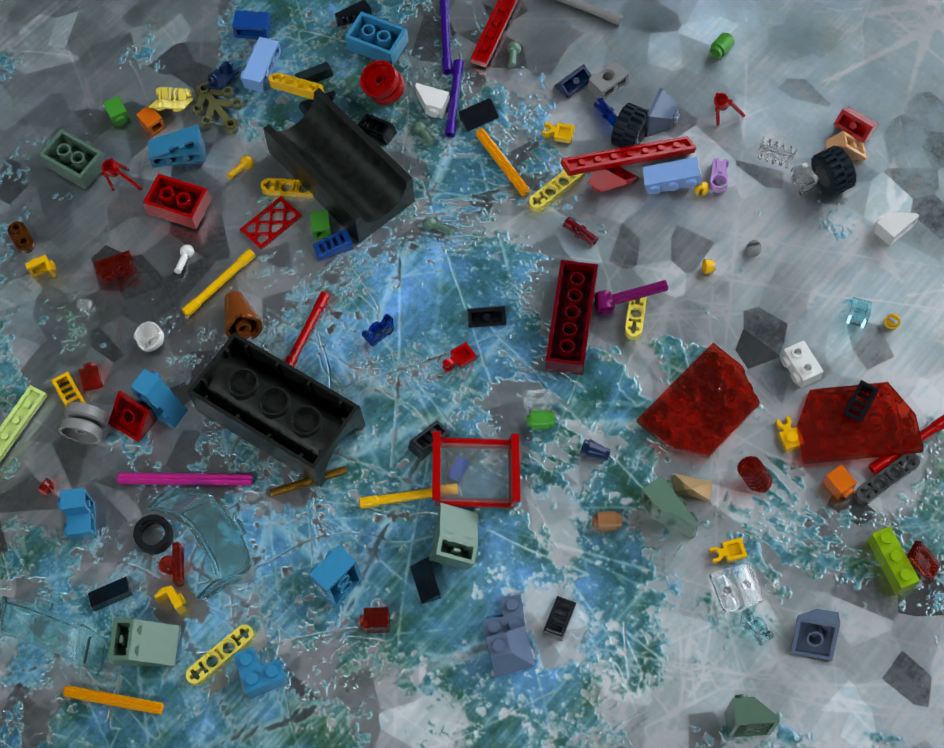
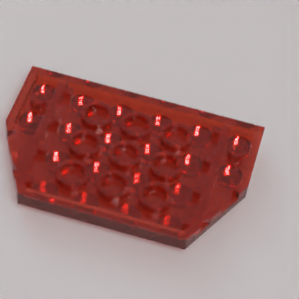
[636,343,760,459]
[797,382,924,464]

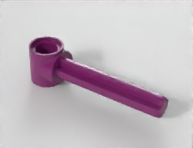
[594,280,669,315]

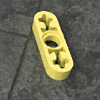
[625,297,647,340]

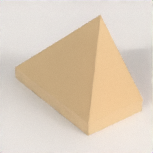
[672,474,713,501]

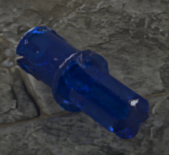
[594,98,618,127]

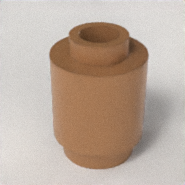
[592,511,622,532]

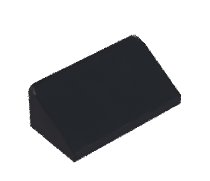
[295,62,333,83]
[459,98,499,132]
[467,305,506,328]
[410,557,441,604]
[88,577,133,611]

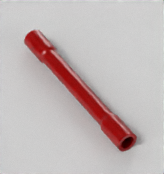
[284,291,331,367]
[868,414,944,475]

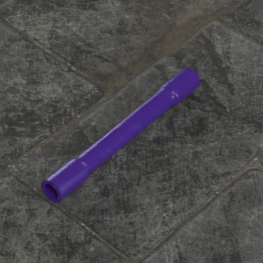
[439,0,453,75]
[445,59,464,138]

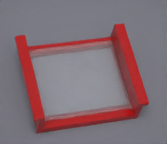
[432,431,521,508]

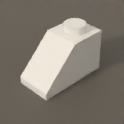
[415,83,450,119]
[874,212,920,246]

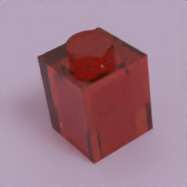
[360,607,390,634]

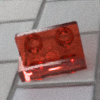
[94,250,136,284]

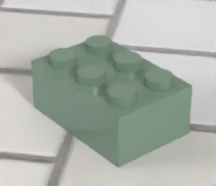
[38,129,106,190]

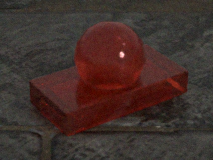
[906,540,941,582]
[158,542,185,587]

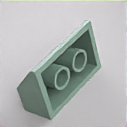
[725,694,780,738]

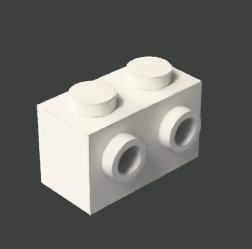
[781,340,824,389]

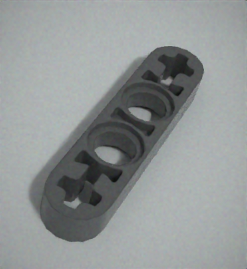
[854,452,920,505]

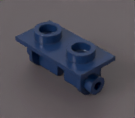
[205,61,239,90]

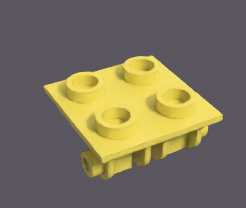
[149,87,194,112]

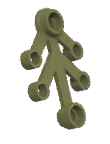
[192,83,243,135]

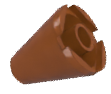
[225,291,263,339]

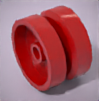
[360,60,405,106]

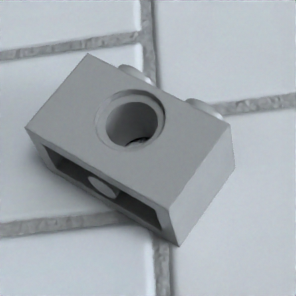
[588,60,629,102]

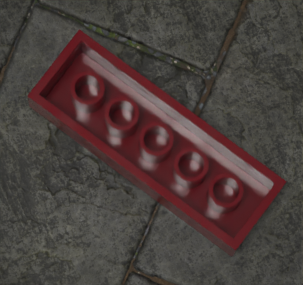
[545,260,598,375]

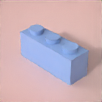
[240,37,281,92]
[643,157,702,195]

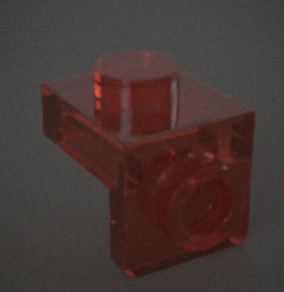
[78,362,104,392]

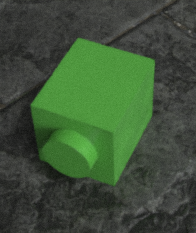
[103,96,130,128]
[310,210,332,241]

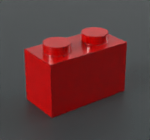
[833,106,879,143]

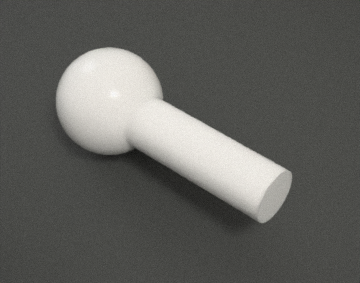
[174,244,194,274]

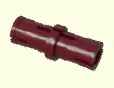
[563,217,599,247]

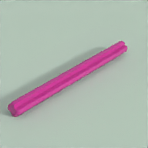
[117,473,253,486]

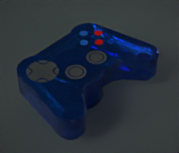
[361,314,394,347]

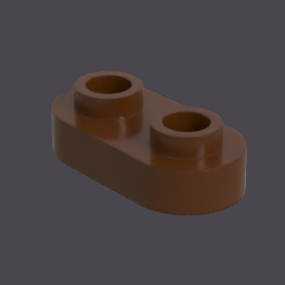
[8,221,35,254]

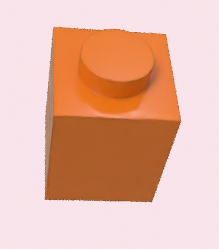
[136,105,166,137]
[823,464,857,500]

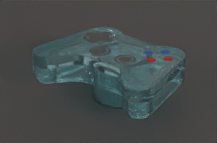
[740,608,774,646]

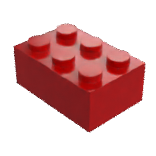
[143,173,211,229]

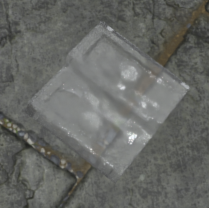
[709,562,765,613]

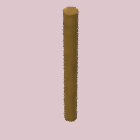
[270,466,347,497]

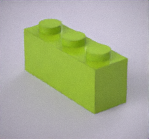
[867,526,920,595]

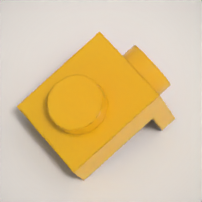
[25,255,57,278]
[154,585,187,614]

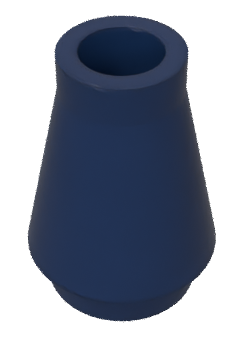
[580,439,611,460]

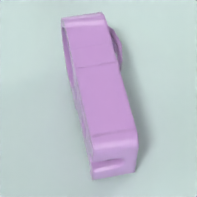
[709,158,729,193]

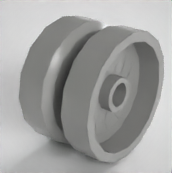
[59,402,108,444]

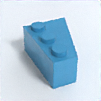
[148,124,206,168]
[130,369,188,428]

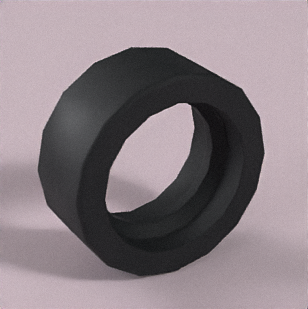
[133,514,174,555]

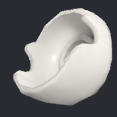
[134,321,164,352]

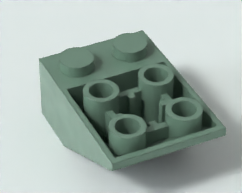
[640,476,698,538]
[429,503,478,570]
[108,618,180,667]

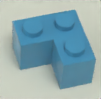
[57,487,96,541]
[233,647,289,698]

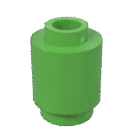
[709,33,735,58]
[527,410,555,430]

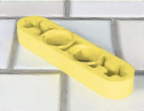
[529,170,585,212]
[186,624,255,686]

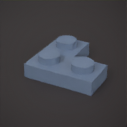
[483,594,526,636]

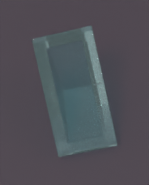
[846,297,872,328]

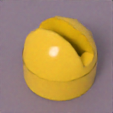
[694,182,709,196]
[702,259,717,274]
[884,313,901,329]

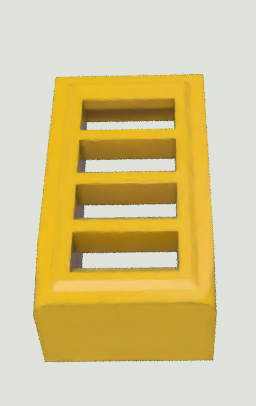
[51,371,86,407]

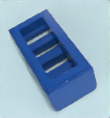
[313,229,353,261]

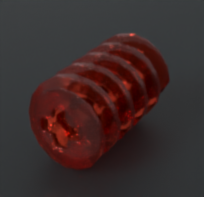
[737,456,772,493]

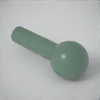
[507,42,521,68]
[413,121,434,146]
[423,217,454,236]

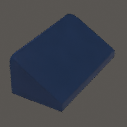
[554,64,592,98]

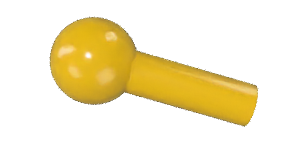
[226,155,254,180]

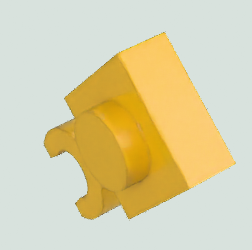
[542,122,575,144]
[776,416,805,453]
[708,537,748,564]

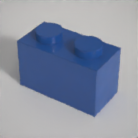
[232,10,272,39]

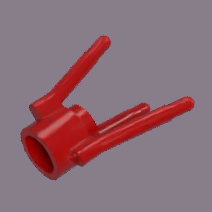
[714,93,745,126]
[101,158,142,190]

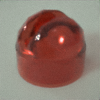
[37,477,55,495]

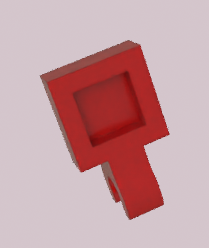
[442,342,477,373]

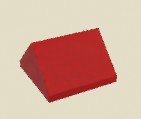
[108,390,157,442]

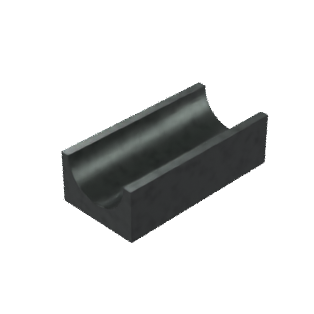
[263,88,415,243]
[187,332,365,486]

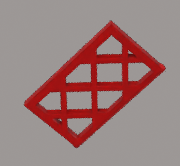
[240,196,302,250]

